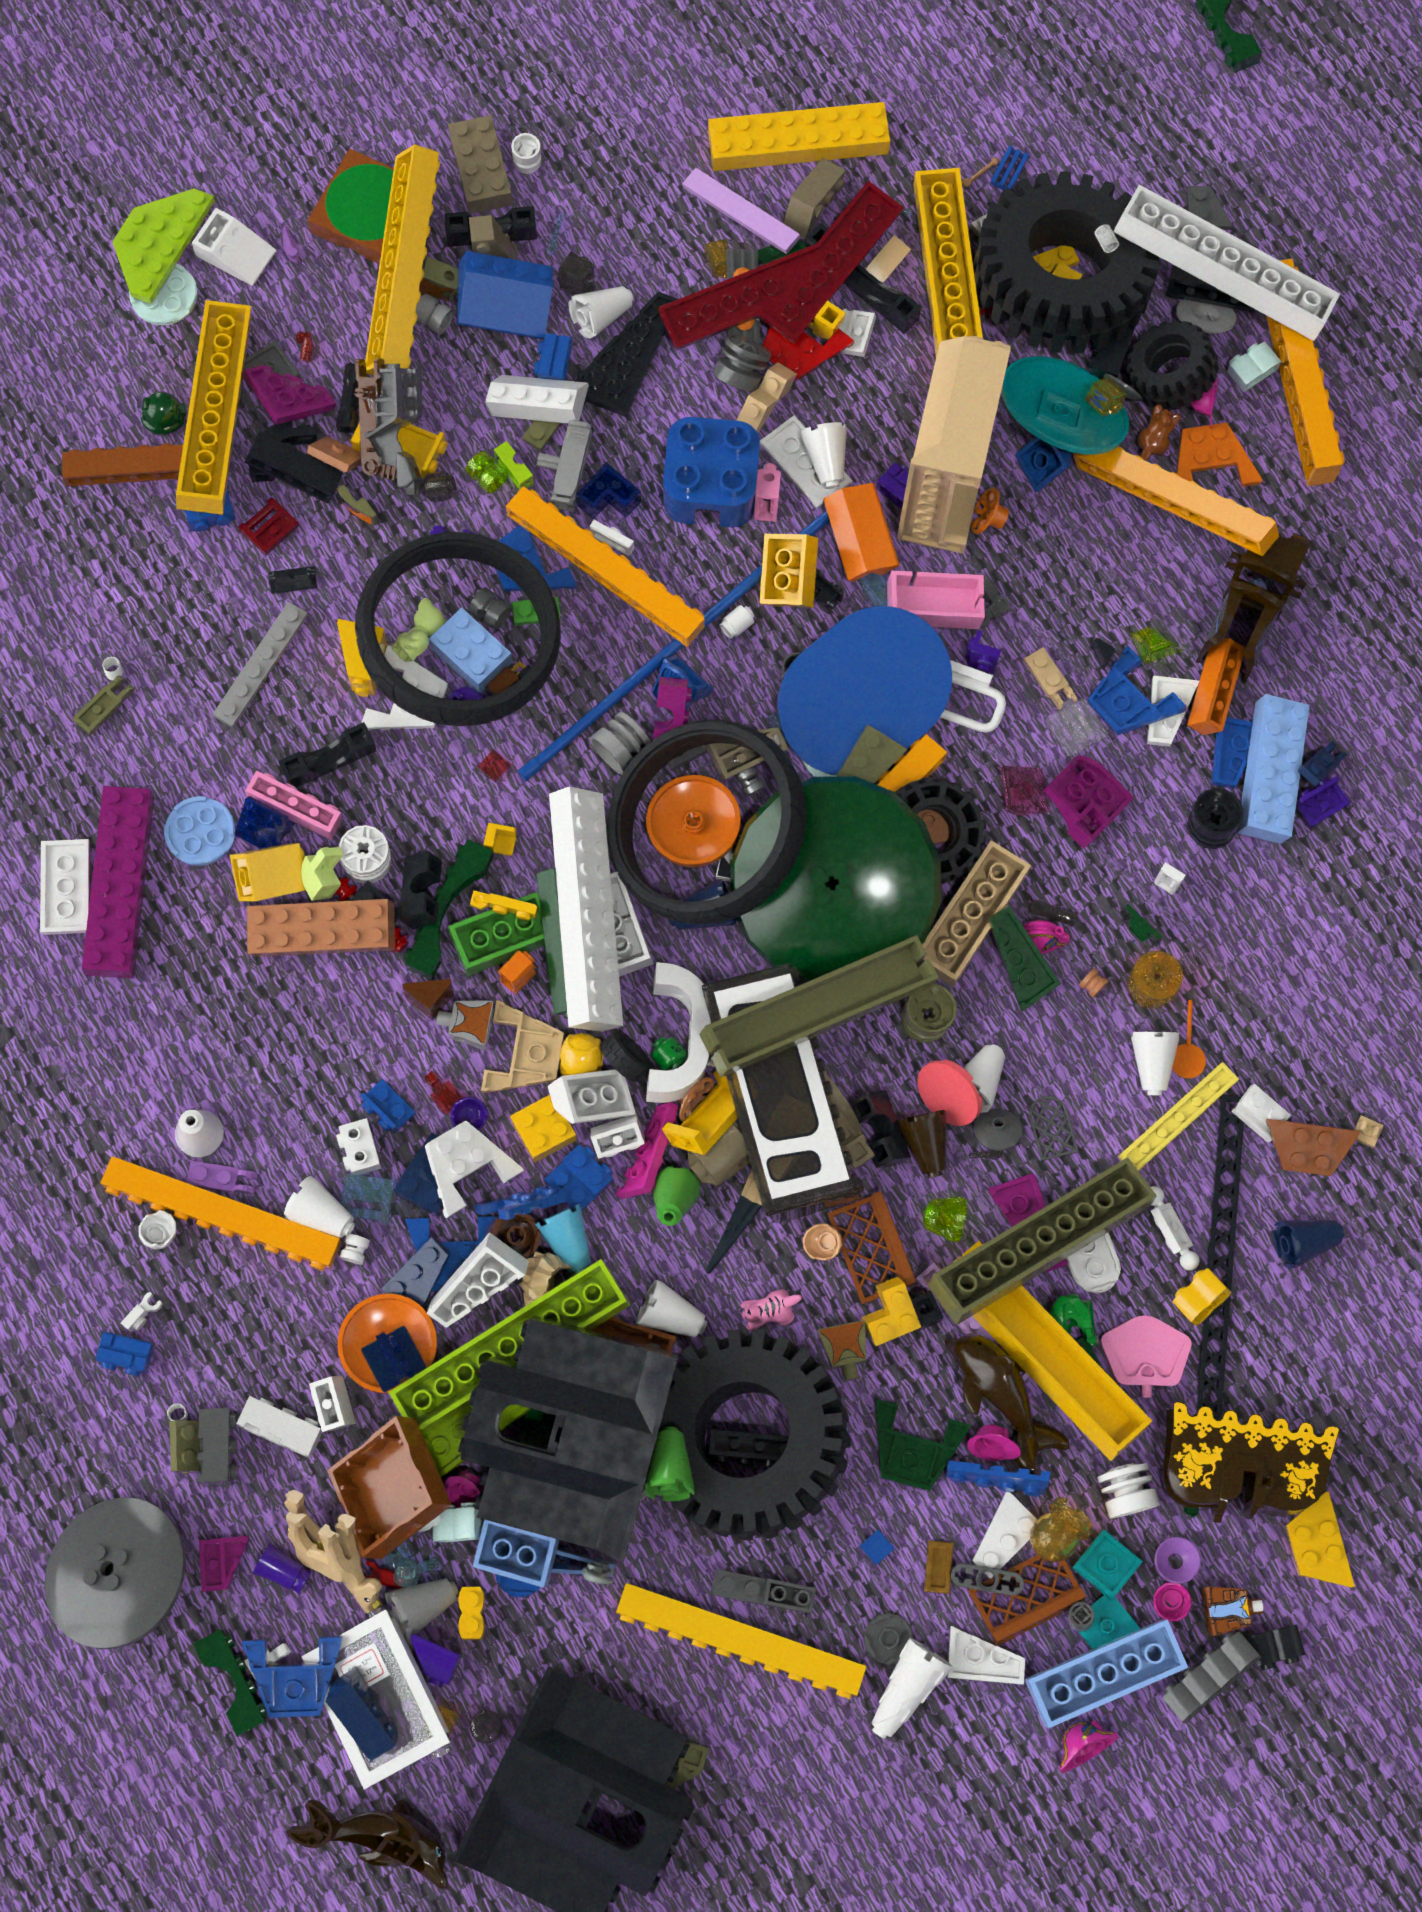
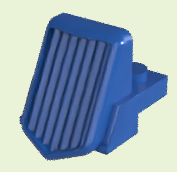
[652,655,714,712]

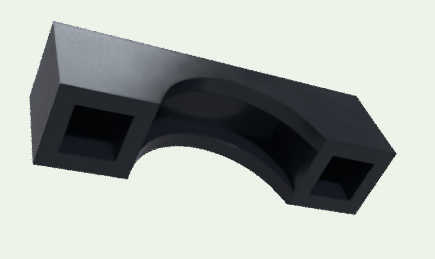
[444,206,537,247]
[278,722,376,788]

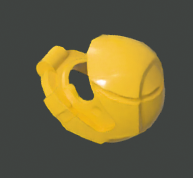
[560,1033,603,1076]

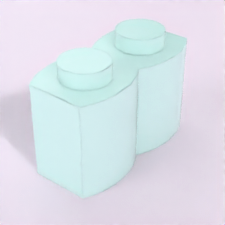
[1227,342,1282,392]
[433,1503,484,1543]

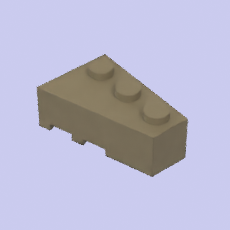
[783,158,846,239]
[469,215,518,260]
[705,727,788,780]

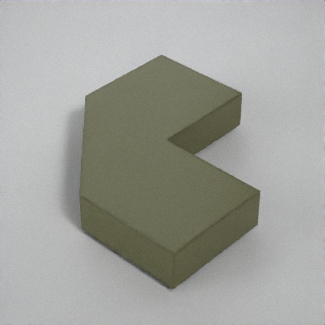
[666,1741,709,1788]

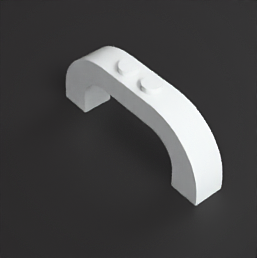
[646,962,715,1103]

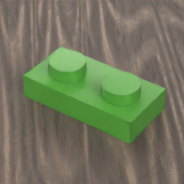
[512,597,561,626]

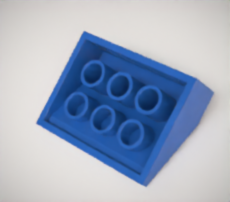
[457,251,553,339]

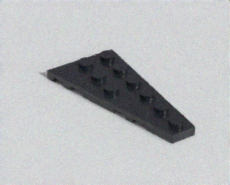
[574,291,678,417]

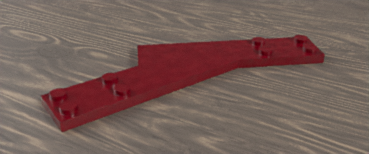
[658,180,904,351]

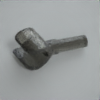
[969,1149,1003,1160]

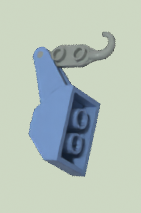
[473,1520,616,1588]

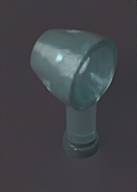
[393,1557,439,1587]

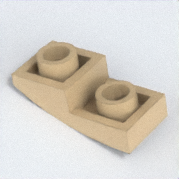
[866,235,911,283]

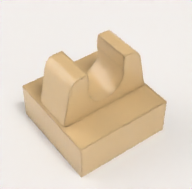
[1354,1115,1384,1148]

